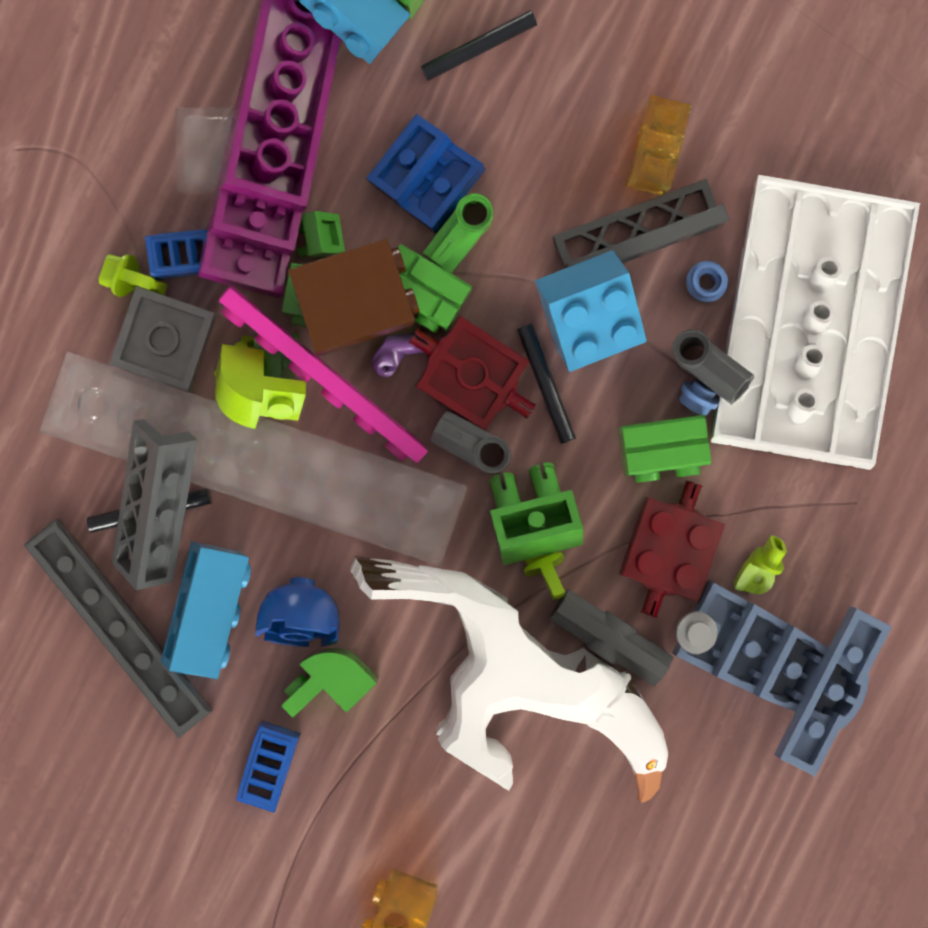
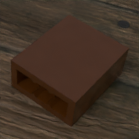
[288,238,419,357]

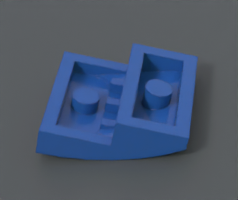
[366,114,486,234]

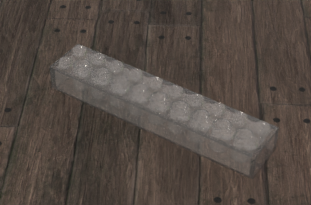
[39,351,468,566]

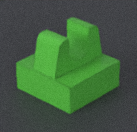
[297,211,345,257]

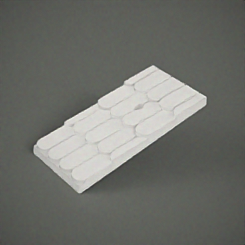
[710,175,920,470]

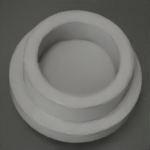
[675,611,718,654]

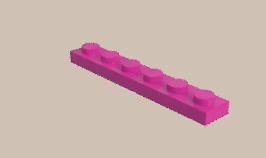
[219,284,428,463]

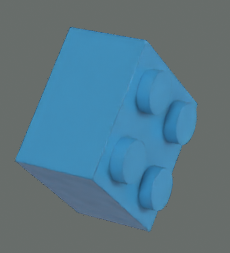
[534,250,647,372]

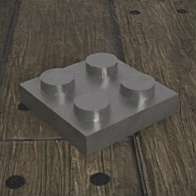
[109,286,217,392]

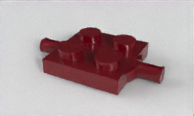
[409,316,536,431]
[619,480,725,618]

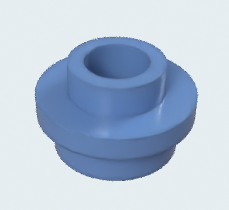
[686,261,728,303]
[679,379,720,416]

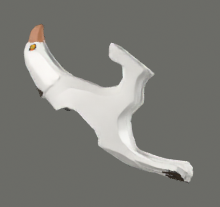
[350,556,668,803]

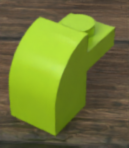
[215,344,306,429]

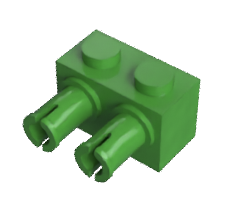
[489,462,583,565]

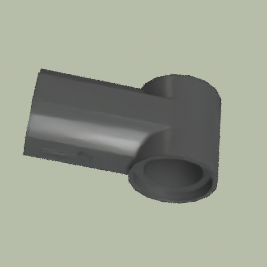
[673,329,754,405]
[430,410,512,475]

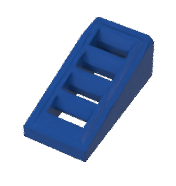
[145,229,207,281]
[236,720,301,813]

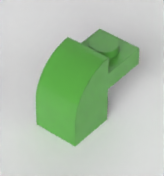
[281,648,379,718]

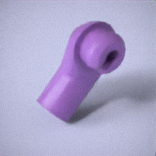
[372,333,425,377]

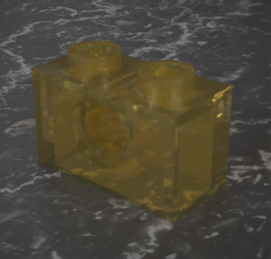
[625,95,691,195]
[362,868,438,928]

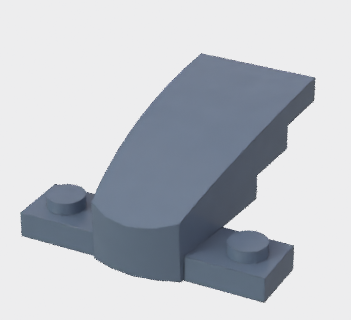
[672,581,892,777]

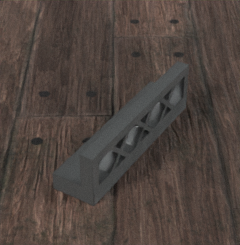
[553,179,729,269]
[112,419,198,591]

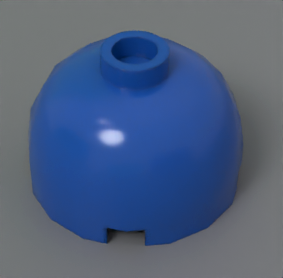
[255,577,340,647]

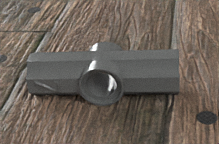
[549,589,674,687]

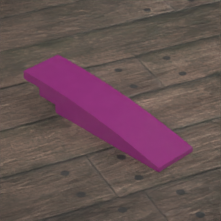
[197,0,341,298]

